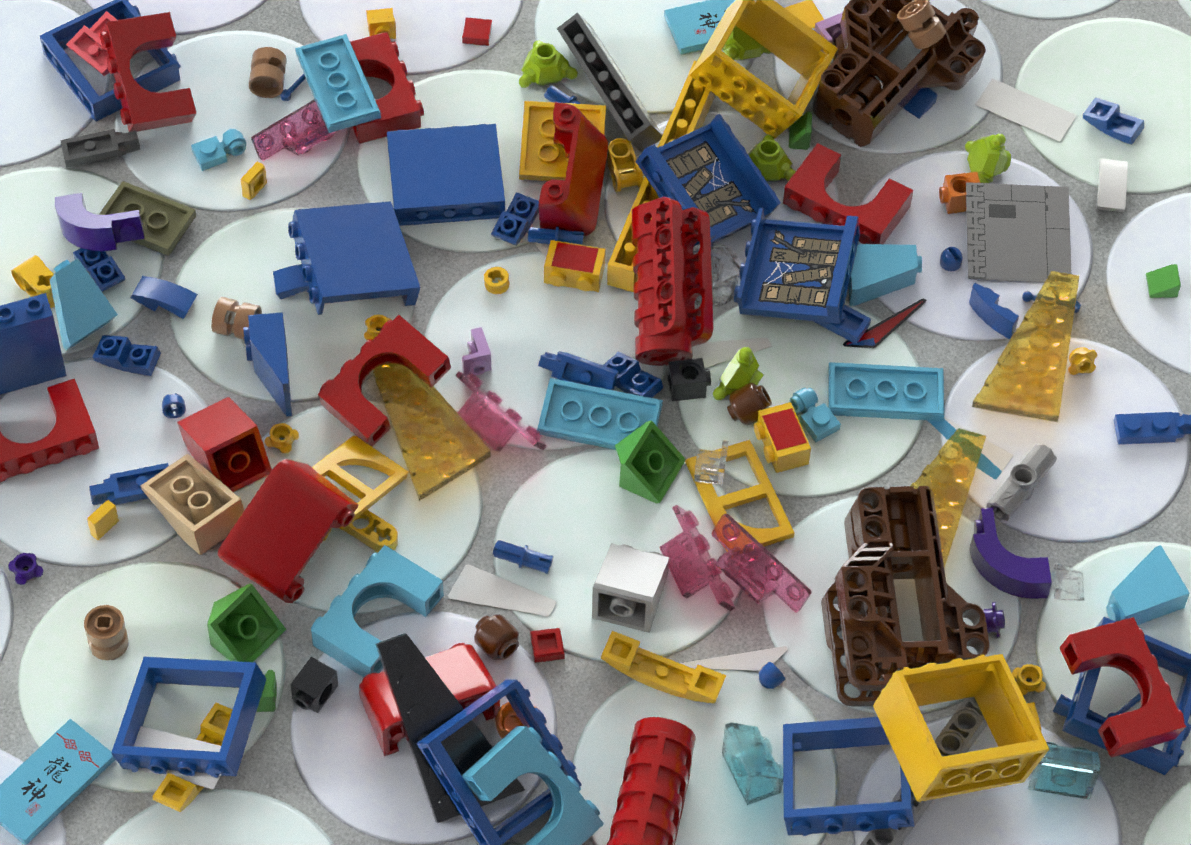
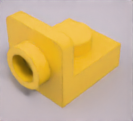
[366,8,396,39]

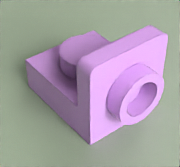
[814,12,843,53]
[462,327,492,376]

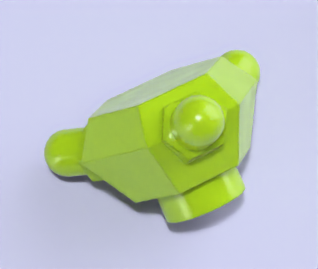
[723,26,771,60]
[519,40,578,88]
[965,133,1011,183]
[748,135,796,182]
[713,347,764,400]

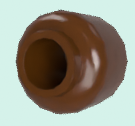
[727,383,772,425]
[474,614,519,660]

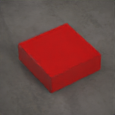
[462,17,492,46]
[530,628,565,663]

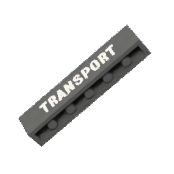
[557,12,662,153]

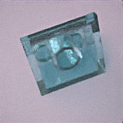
[722,722,783,805]
[1028,742,1100,800]

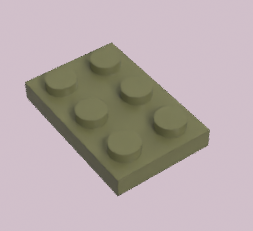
[99,181,196,256]

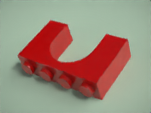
[100,12,197,132]
[350,32,424,144]
[783,143,913,244]
[318,315,451,447]
[0,378,99,482]
[1059,617,1186,758]

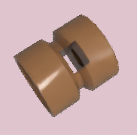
[897,0,946,49]
[248,47,287,98]
[211,297,262,340]
[84,605,129,661]

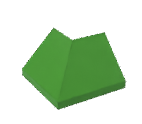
[615,420,686,504]
[207,584,286,662]

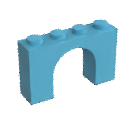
[311,545,444,678]
[462,726,604,845]

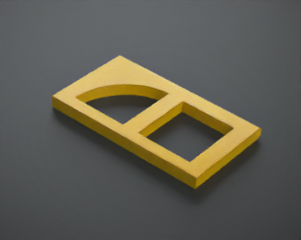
[312,435,409,530]
[685,440,795,557]

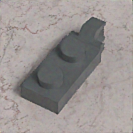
[60,129,140,168]

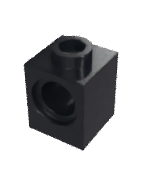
[667,358,711,401]
[290,657,338,713]

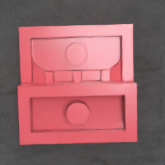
[66,11,117,76]

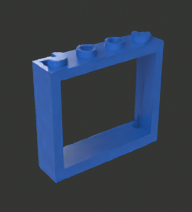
[40,0,181,122]
[1062,617,1191,775]
[111,656,266,778]
[417,680,582,845]
[783,717,915,836]

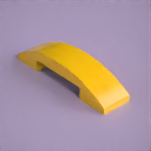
[601,631,726,703]
[152,702,233,812]

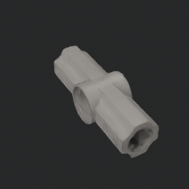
[986,444,1057,521]

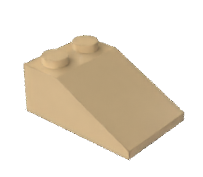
[141,453,244,555]

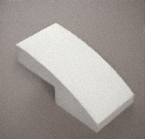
[1096,159,1128,212]

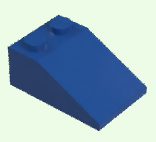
[243,312,292,417]

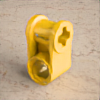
[607,138,644,192]
[11,255,55,308]

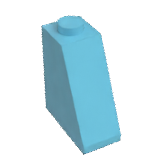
[848,244,922,306]
[50,258,118,351]
[1106,545,1190,625]

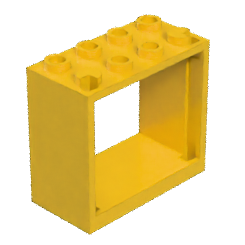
[689,0,838,139]
[873,654,1049,802]

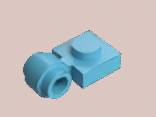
[191,129,247,171]
[790,388,841,442]

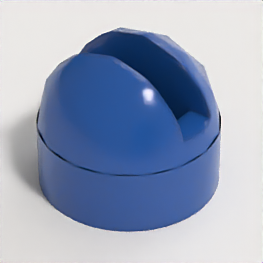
[940,247,963,271]
[162,393,186,418]
[759,662,785,689]

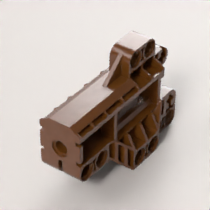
[813,0,986,147]
[821,486,990,707]

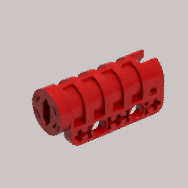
[631,197,714,366]
[607,717,696,845]

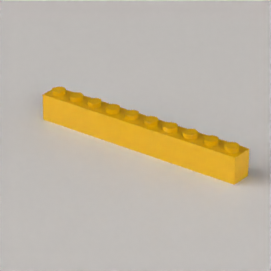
[607,61,715,292]

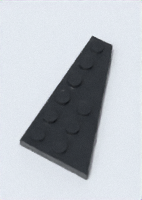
[375,633,525,823]

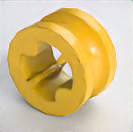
[484,267,510,294]

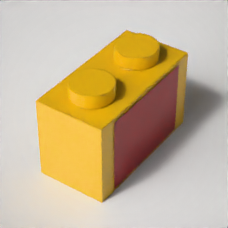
[544,240,606,292]
[754,402,811,473]

